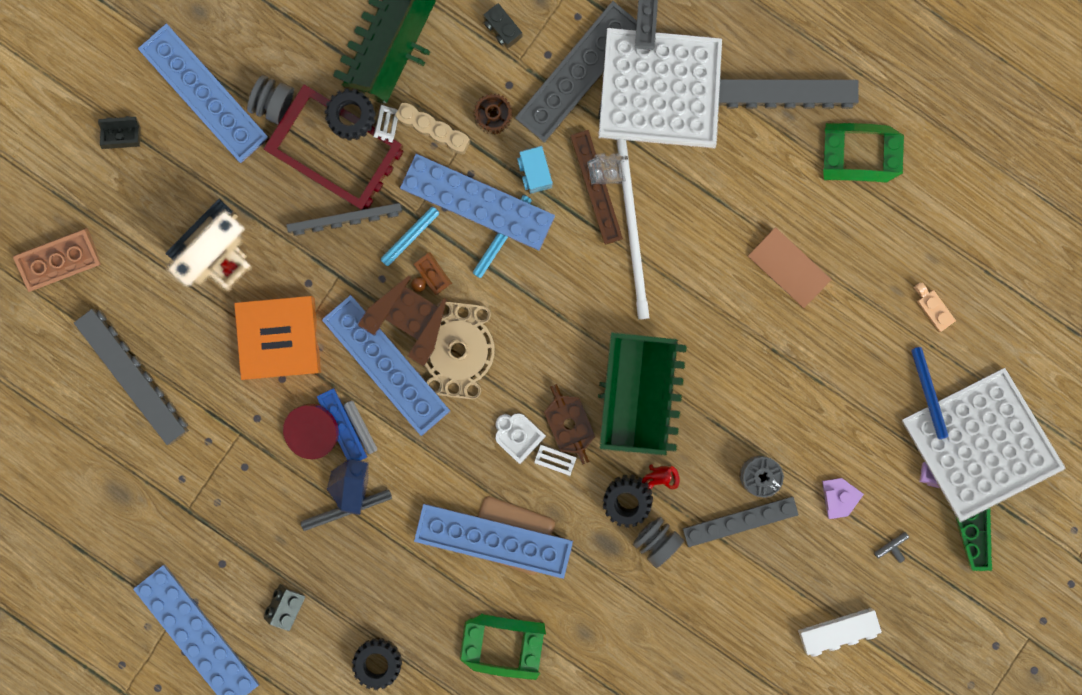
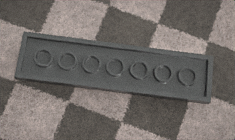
[515,1,637,143]

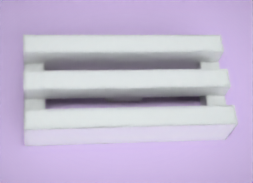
[374,105,398,143]
[534,445,577,476]

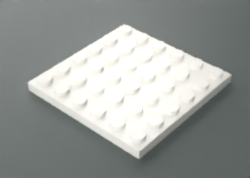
[599,28,722,148]
[902,368,1065,522]

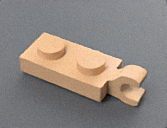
[914,282,956,332]

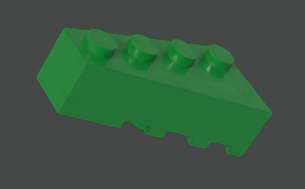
[953,508,992,571]

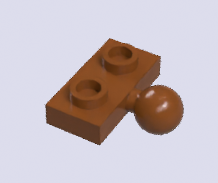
[411,253,452,295]

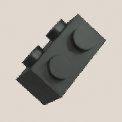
[483,3,523,49]

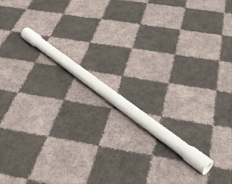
[616,139,650,320]

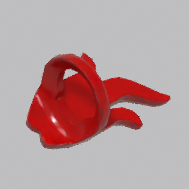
[642,464,680,490]

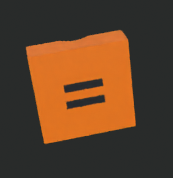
[234,296,321,380]

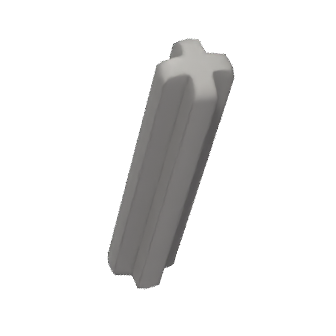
[344,401,377,454]

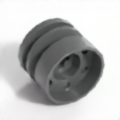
[247,75,294,125]
[739,455,784,498]
[632,517,684,568]

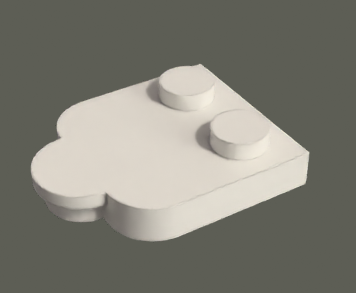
[496,414,546,464]

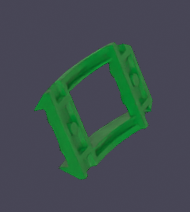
[823,123,904,183]
[459,613,546,680]

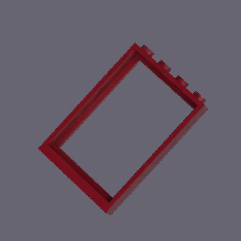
[264,84,404,210]

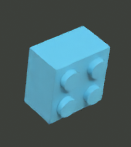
[517,146,552,194]

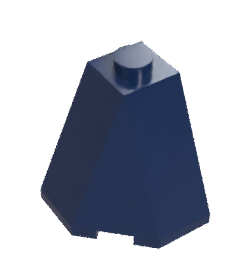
[327,459,369,515]

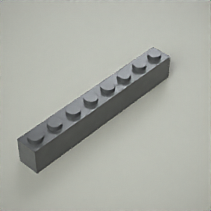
[718,80,859,109]
[74,309,189,445]

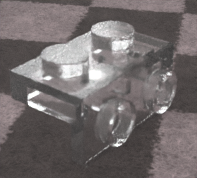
[587,153,628,184]

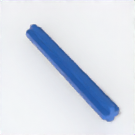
[911,347,948,439]

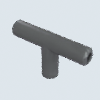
[874,532,909,563]

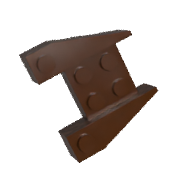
[358,276,447,367]

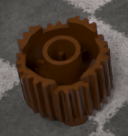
[474,93,513,135]

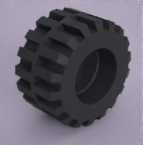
[325,89,375,141]
[603,475,653,528]
[352,638,402,690]

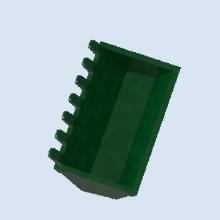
[333,0,436,103]
[598,332,687,455]

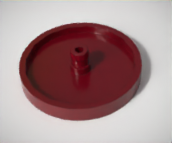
[283,404,339,460]

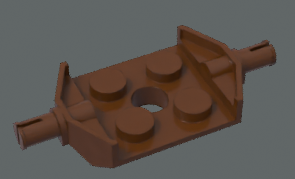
[544,384,596,465]

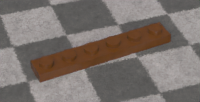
[570,130,623,245]

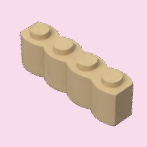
[396,103,470,155]

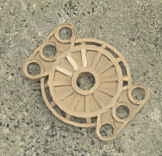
[425,301,495,399]

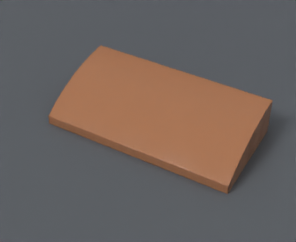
[748,227,832,308]
[13,228,101,292]

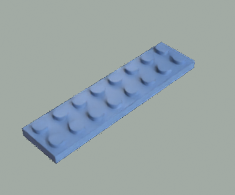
[138,23,269,163]
[400,154,555,251]
[322,295,451,436]
[414,504,573,579]
[133,564,260,695]

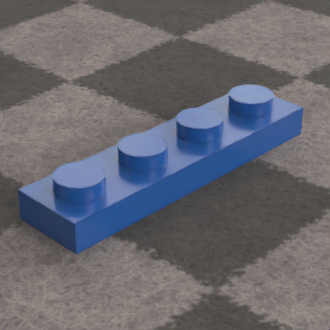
[317,388,368,461]

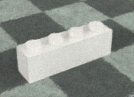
[798,608,882,657]

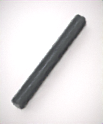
[301,490,392,531]

